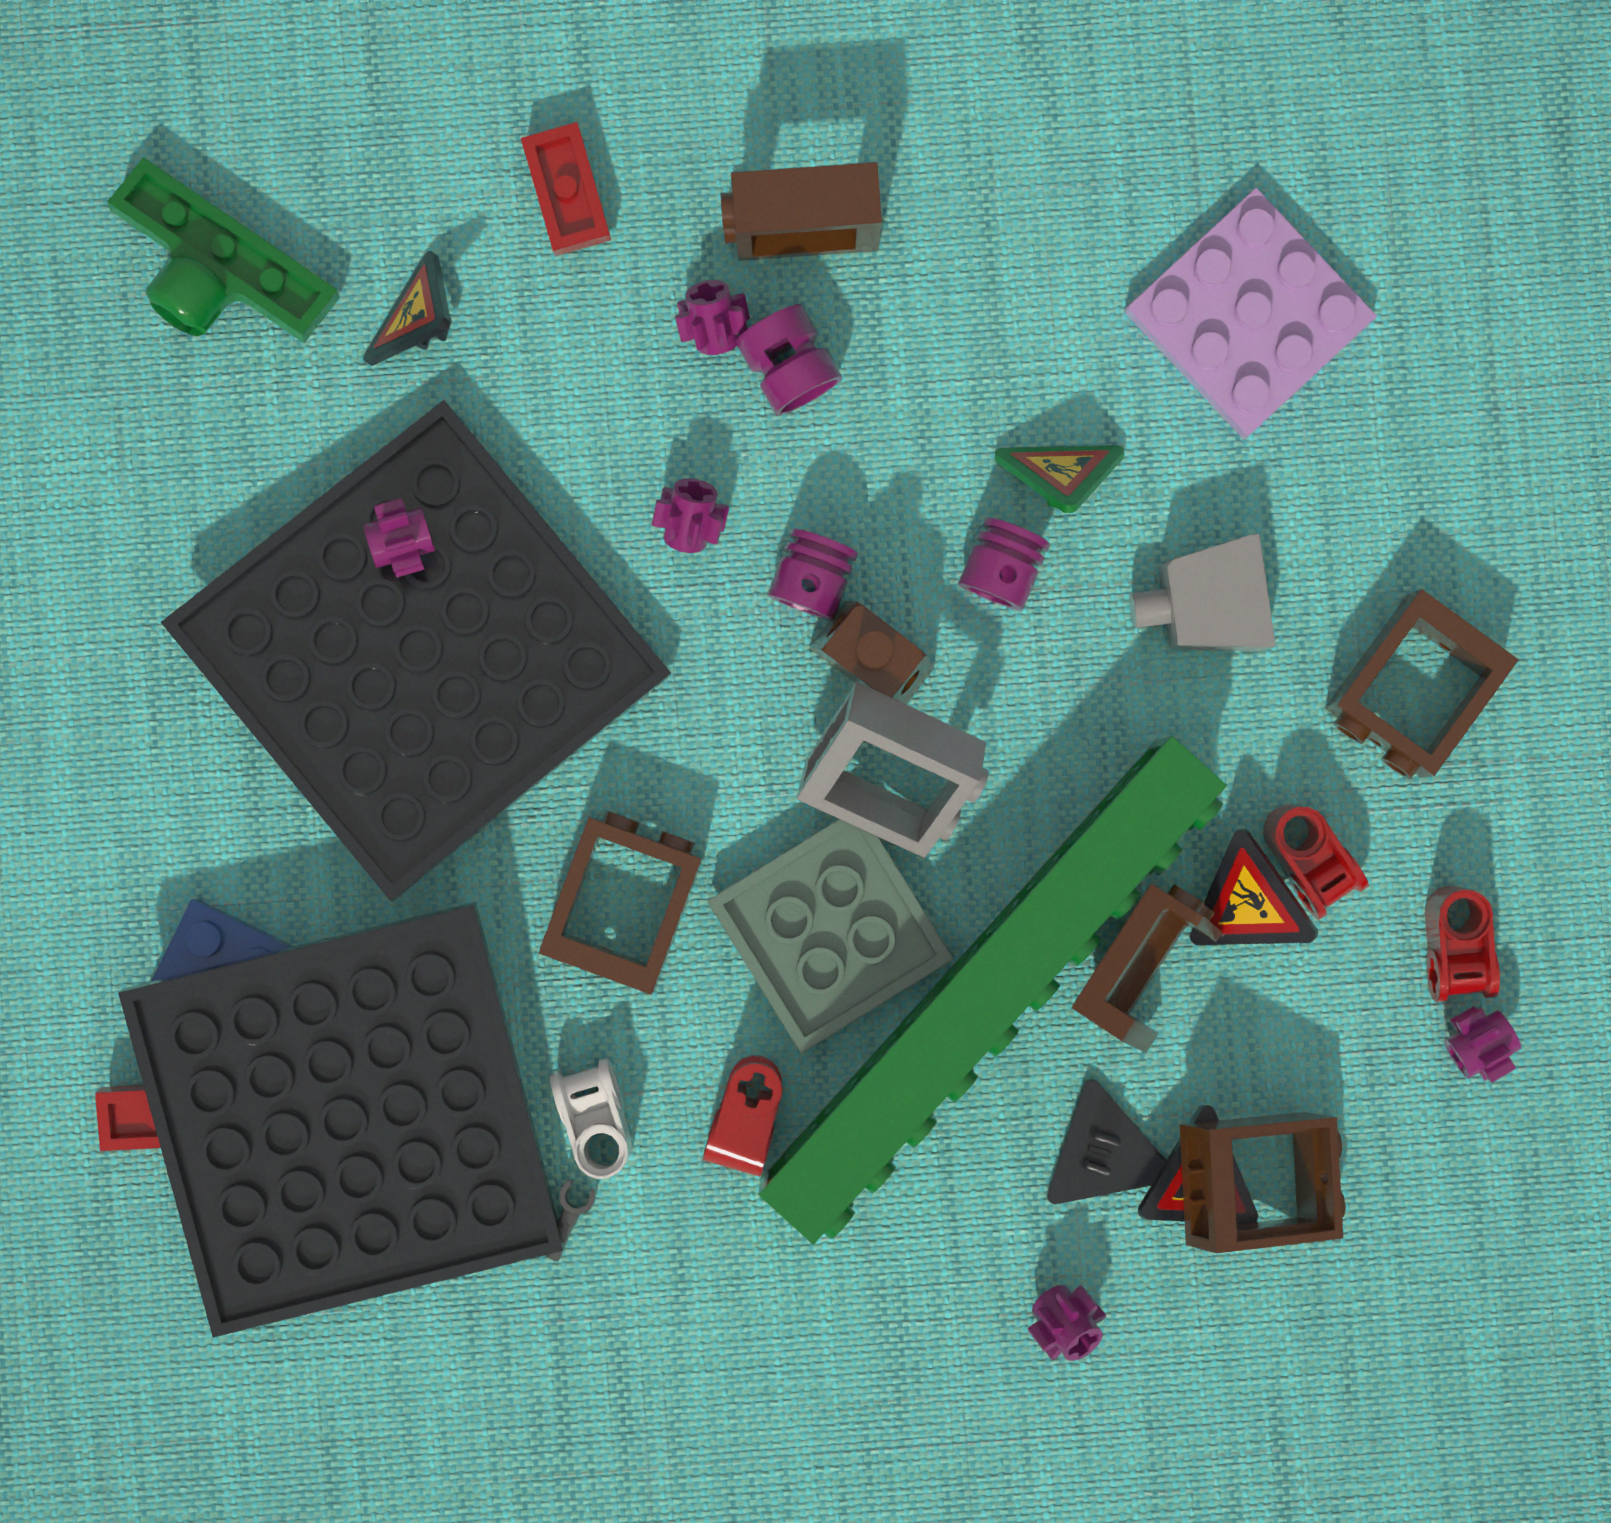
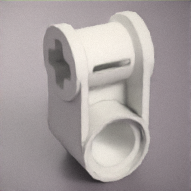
[550,1057,633,1179]

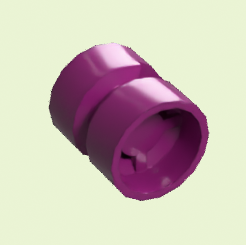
[736,304,842,416]

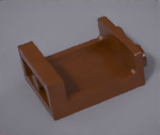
[1071,884,1223,1053]

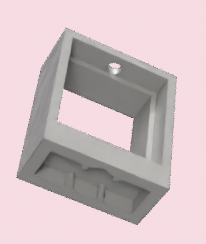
[796,682,989,858]

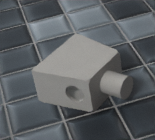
[1129,534,1276,652]

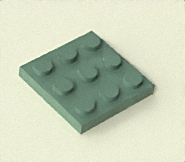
[707,819,953,1054]

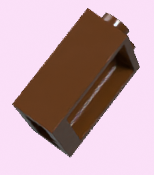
[720,162,882,261]
[1325,589,1519,779]
[539,810,704,995]
[1179,1112,1346,1254]

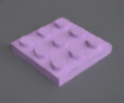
[1124,188,1377,440]

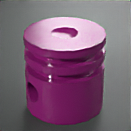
[958,517,1050,611]
[767,528,858,621]

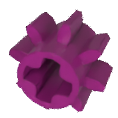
[675,280,750,355]
[652,478,729,553]
[363,498,435,578]
[1444,1006,1521,1083]
[1028,1285,1106,1361]

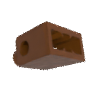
[809,601,934,705]

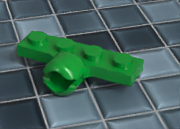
[107,157,339,343]

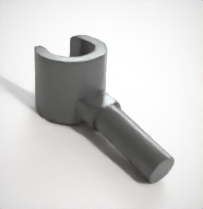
[546,1179,596,1261]

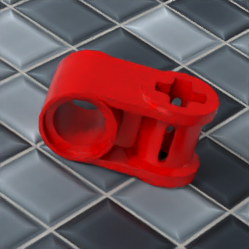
[1263,805,1369,920]
[1424,885,1500,1002]
[702,1055,782,1177]

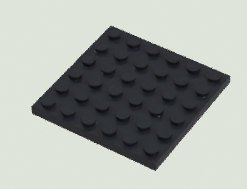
[160,400,671,902]
[118,902,564,1338]

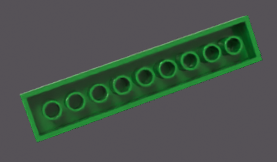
[758,736,1227,1245]

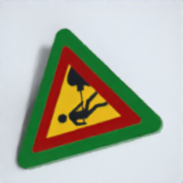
[995,445,1124,513]

